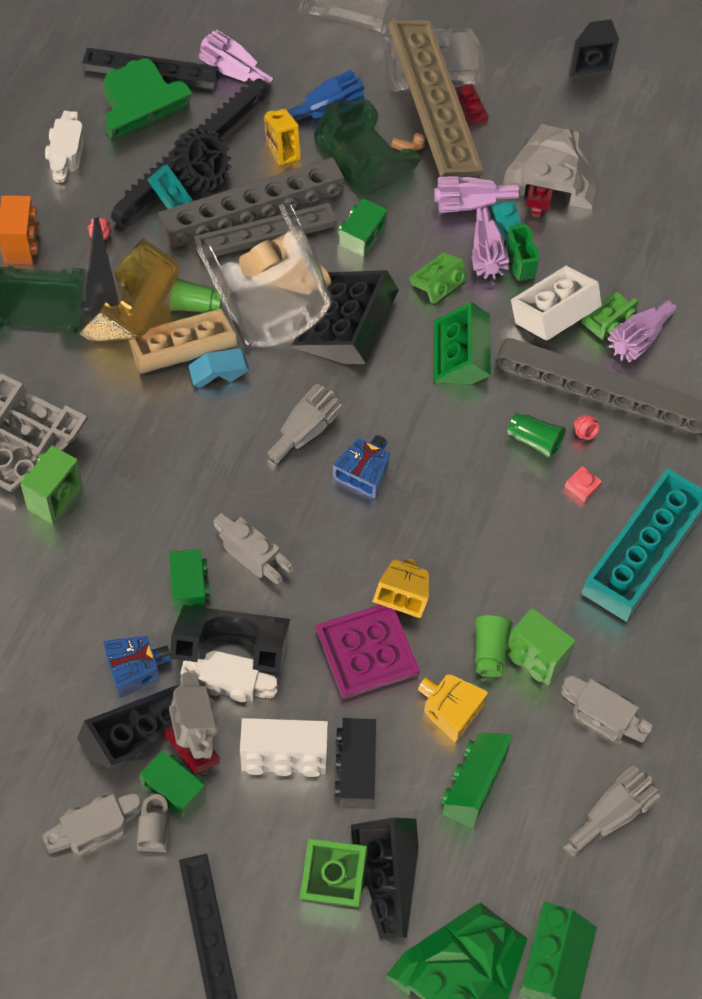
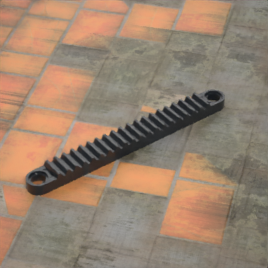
[111,78,271,227]

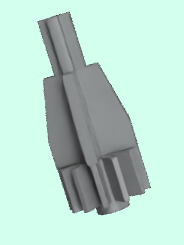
[267,384,343,463]
[569,765,661,851]

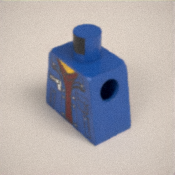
[333,435,390,499]
[103,636,172,698]

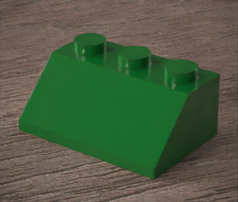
[434,302,491,384]
[440,733,513,829]
[519,901,597,999]

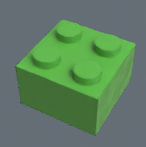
[21,445,83,524]
[506,608,576,686]
[300,838,368,908]

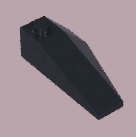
[82,217,121,324]
[77,684,179,769]
[351,818,419,940]

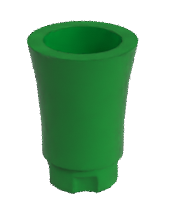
[507,412,566,460]

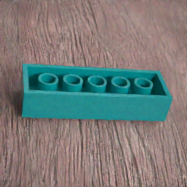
[581,468,702,622]

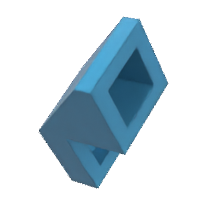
[188,348,250,388]

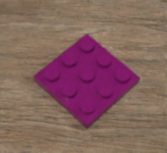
[315,605,420,700]

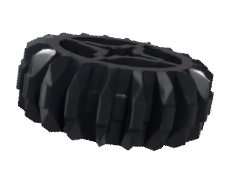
[170,127,232,192]

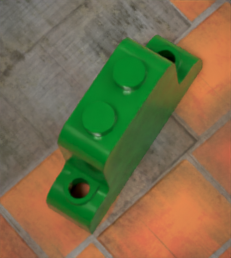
[103,58,192,140]

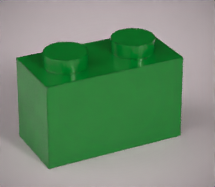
[338,198,388,256]
[169,549,210,611]
[139,750,206,820]

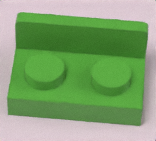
[409,252,468,304]

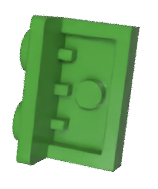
[581,291,639,340]

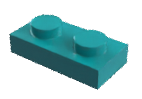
[147,165,193,209]
[491,201,521,246]

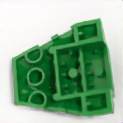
[386,902,528,999]

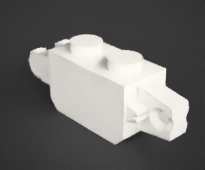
[45,111,85,183]
[181,651,278,702]

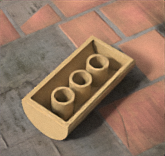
[128,309,237,374]

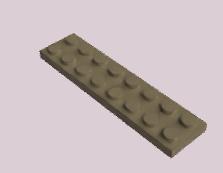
[388,20,484,177]

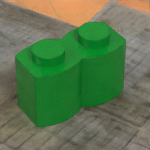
[506,223,539,281]

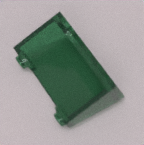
[314,100,421,194]
[0,266,88,334]

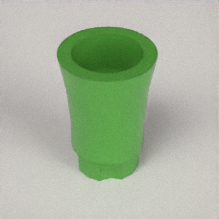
[170,277,223,313]
[475,615,513,678]

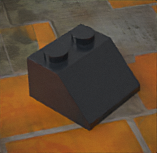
[569,19,619,76]

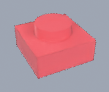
[565,466,602,502]

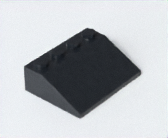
[292,270,399,364]

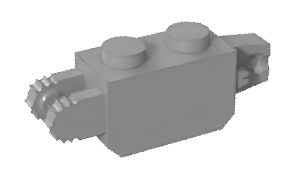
[213,513,294,584]
[169,672,219,759]
[561,675,653,743]
[42,793,142,855]

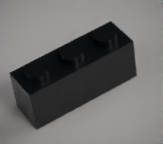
[334,718,376,809]

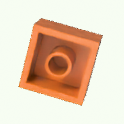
[0,196,40,264]

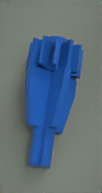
[287,69,365,121]

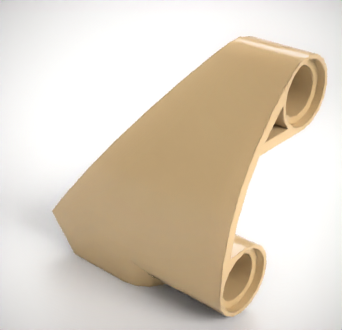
[237,231,331,296]

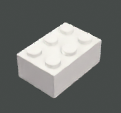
[511,266,602,341]
[240,718,328,777]

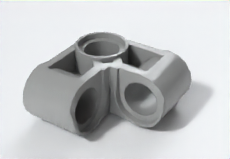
[137,794,169,852]

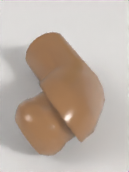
[391,133,426,153]

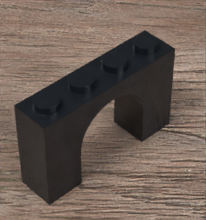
[170,605,290,673]

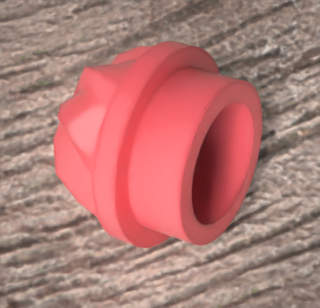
[88,218,112,240]
[574,414,600,440]

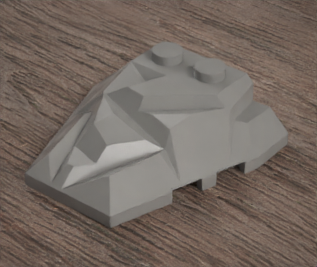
[502,124,597,210]
[0,373,88,492]

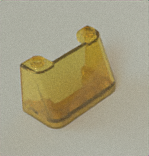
[79,238,180,342]

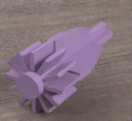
[199,29,274,86]
[434,176,519,213]
[472,207,509,279]
[608,300,676,362]

